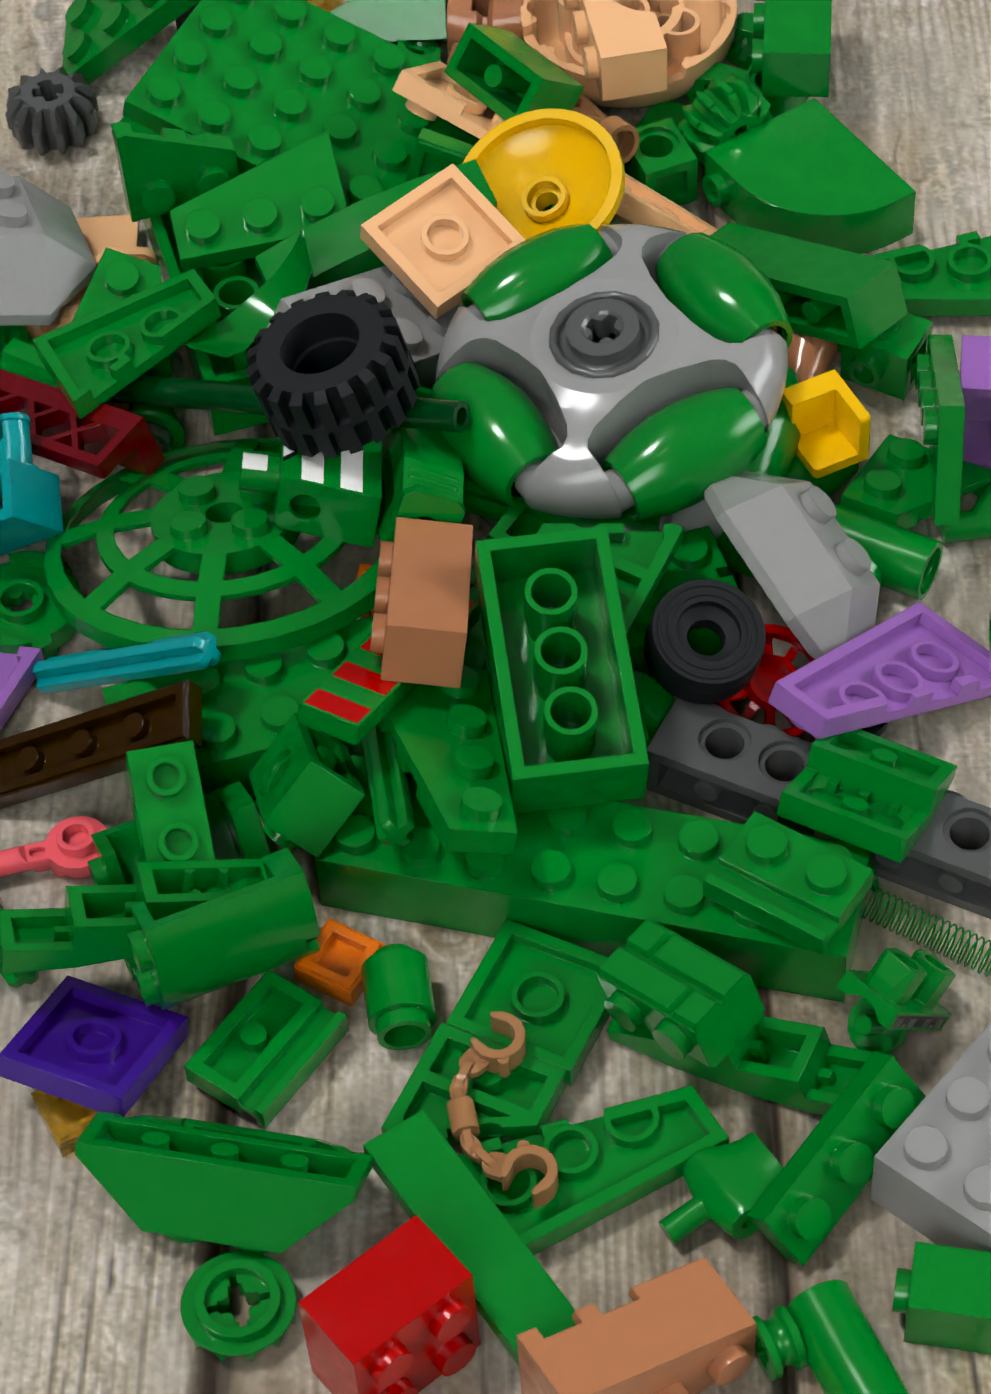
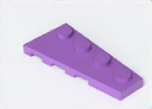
[768,602,991,739]

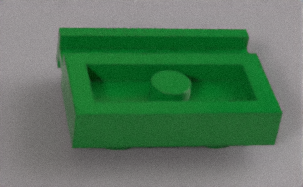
[703,811,874,956]
[184,970,349,1129]

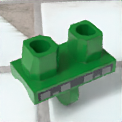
[836,948,956,1054]

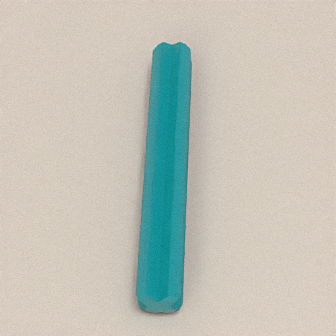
[32,631,221,694]

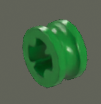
[752,1305,808,1381]

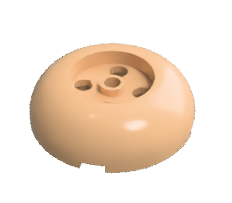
[520,0,737,108]

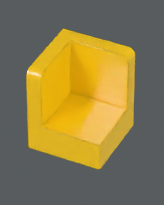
[782,369,871,478]

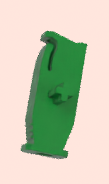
[376,386,508,542]

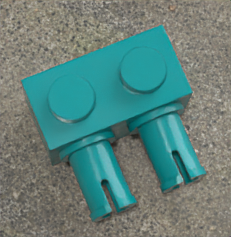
[0,412,63,556]

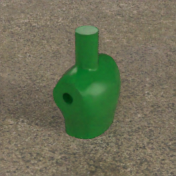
[658,1132,783,1245]

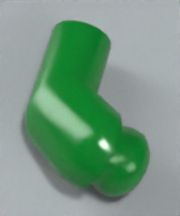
[939,481,991,543]

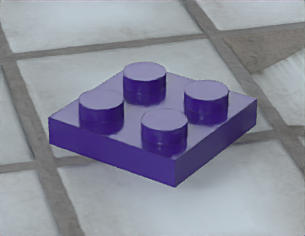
[0,975,188,1117]

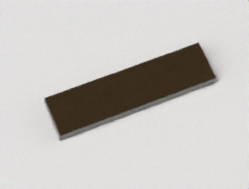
[0,679,202,809]

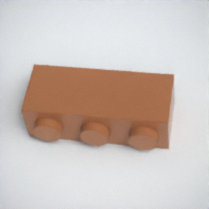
[370,517,473,688]

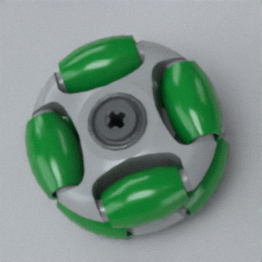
[429,223,801,541]

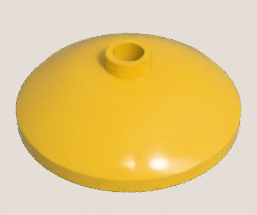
[463,108,625,239]

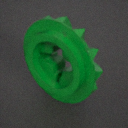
[180,1251,297,1362]

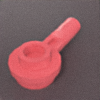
[0,816,106,879]

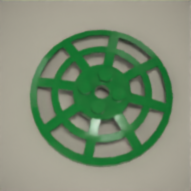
[43,438,379,662]

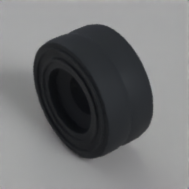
[644,579,766,704]

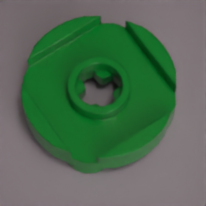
[0,551,82,660]

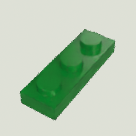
[747,1051,926,1267]

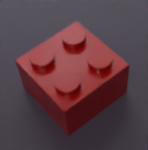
[298,1215,481,1394]

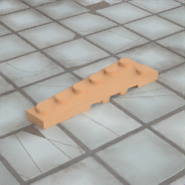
[392,61,719,236]

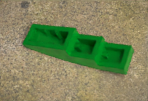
[255,159,497,289]
[0,859,268,974]
[606,1017,897,1116]

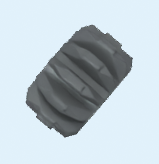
[5,66,99,156]

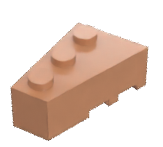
[516,1257,756,1394]

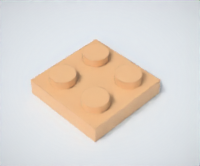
[360,163,526,319]

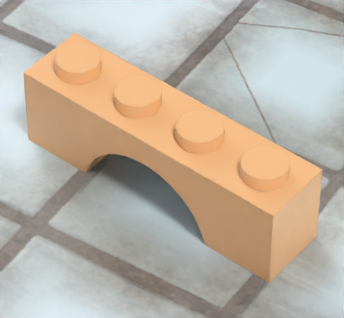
[563,0,668,102]

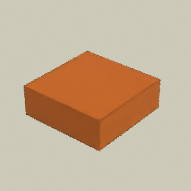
[293,918,386,1007]

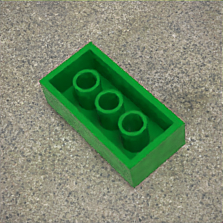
[475,526,649,814]

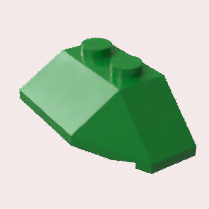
[75,1112,373,1254]

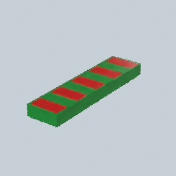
[297,597,480,746]

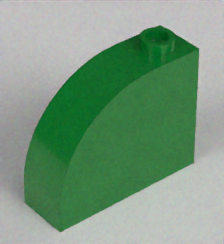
[702,98,916,254]

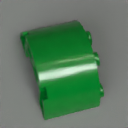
[87,781,320,1010]

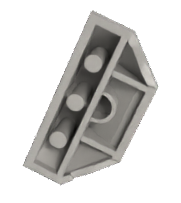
[0,172,97,325]
[704,471,880,660]

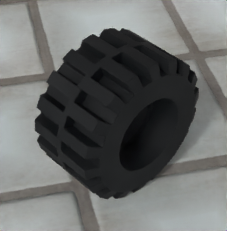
[246,290,419,458]

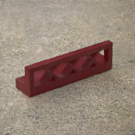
[0,369,165,479]

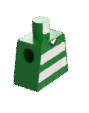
[239,441,382,547]

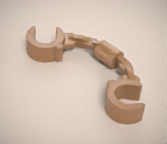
[446,1011,559,1209]

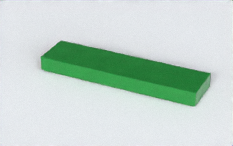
[363,1110,576,1366]

